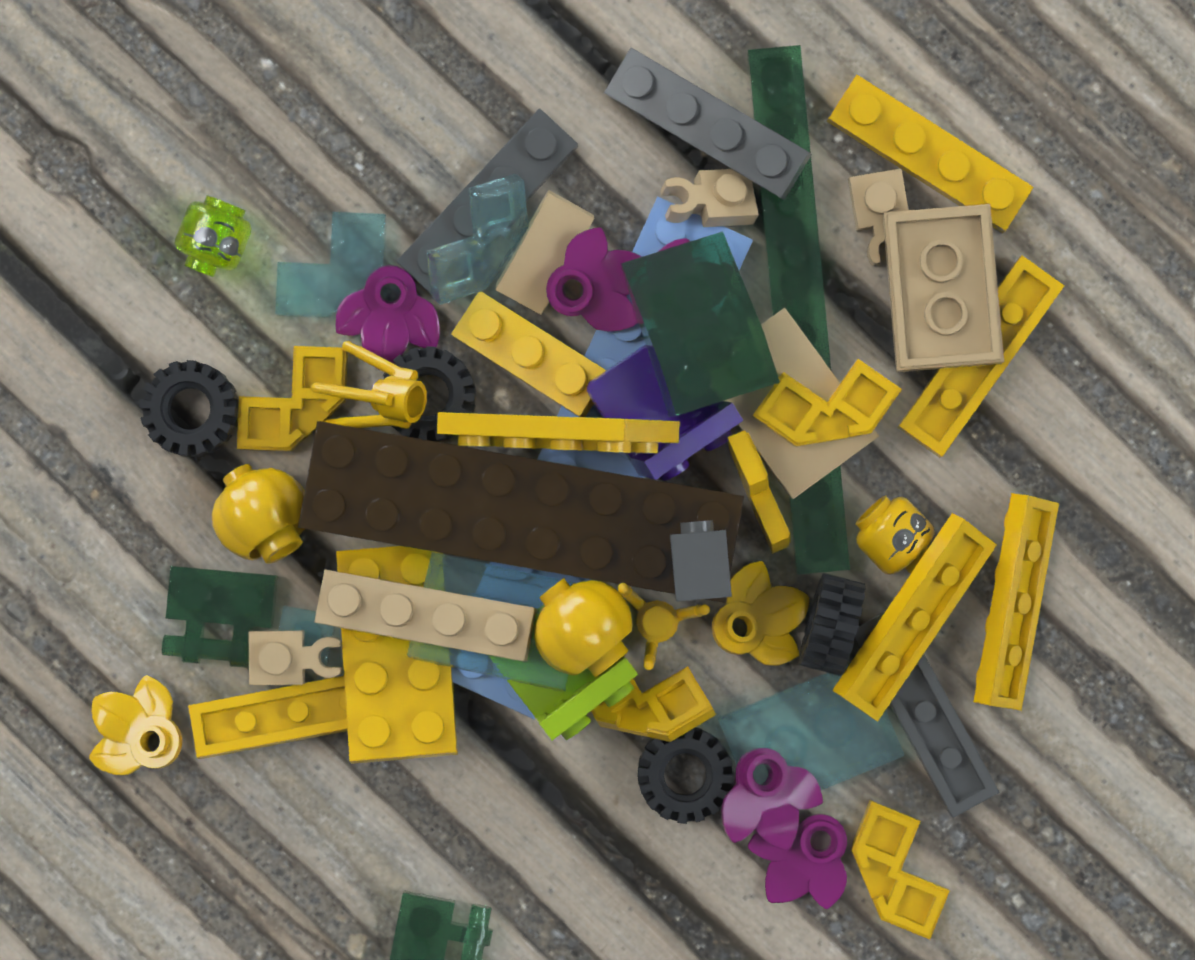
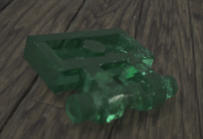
[162,566,278,668]
[390,890,493,960]

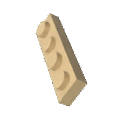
[314,570,537,662]

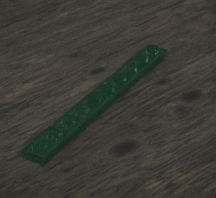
[747,45,850,575]

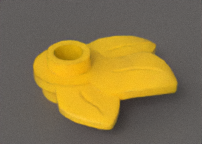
[712,561,810,666]
[89,675,182,776]

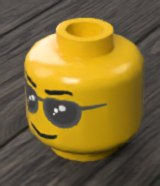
[855,495,935,575]

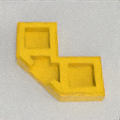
[237,346,348,452]
[752,359,902,447]
[727,430,791,554]
[591,666,717,742]
[850,800,950,940]

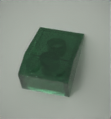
[620,231,780,417]

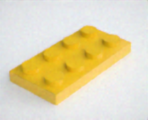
[437,412,680,453]
[336,546,458,764]

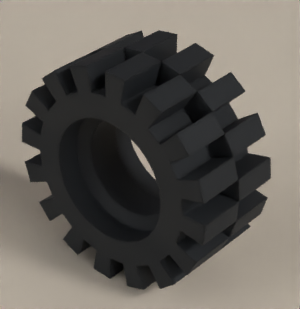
[383,346,476,442]
[139,360,239,457]
[799,573,866,676]
[637,727,734,824]

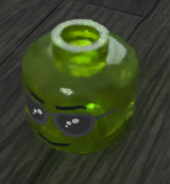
[174,195,252,277]

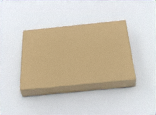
[883,204,1004,372]
[699,308,879,500]

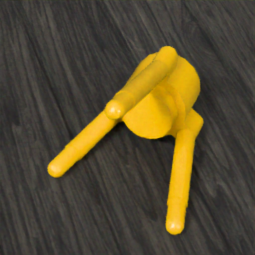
[311,341,427,429]
[618,583,710,670]

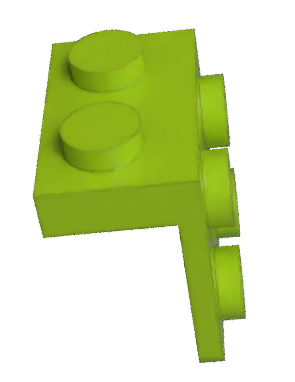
[489,605,638,741]

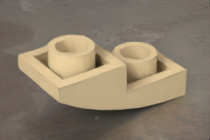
[495,190,594,315]

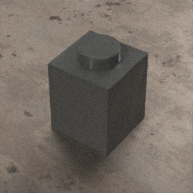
[670,520,732,601]

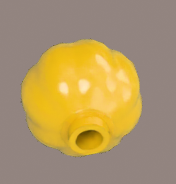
[212,464,305,564]
[534,578,632,677]

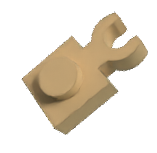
[660,169,759,227]
[848,169,909,266]
[249,630,342,685]

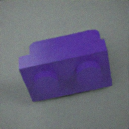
[587,332,743,481]

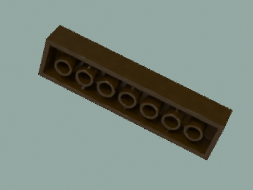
[298,421,744,603]

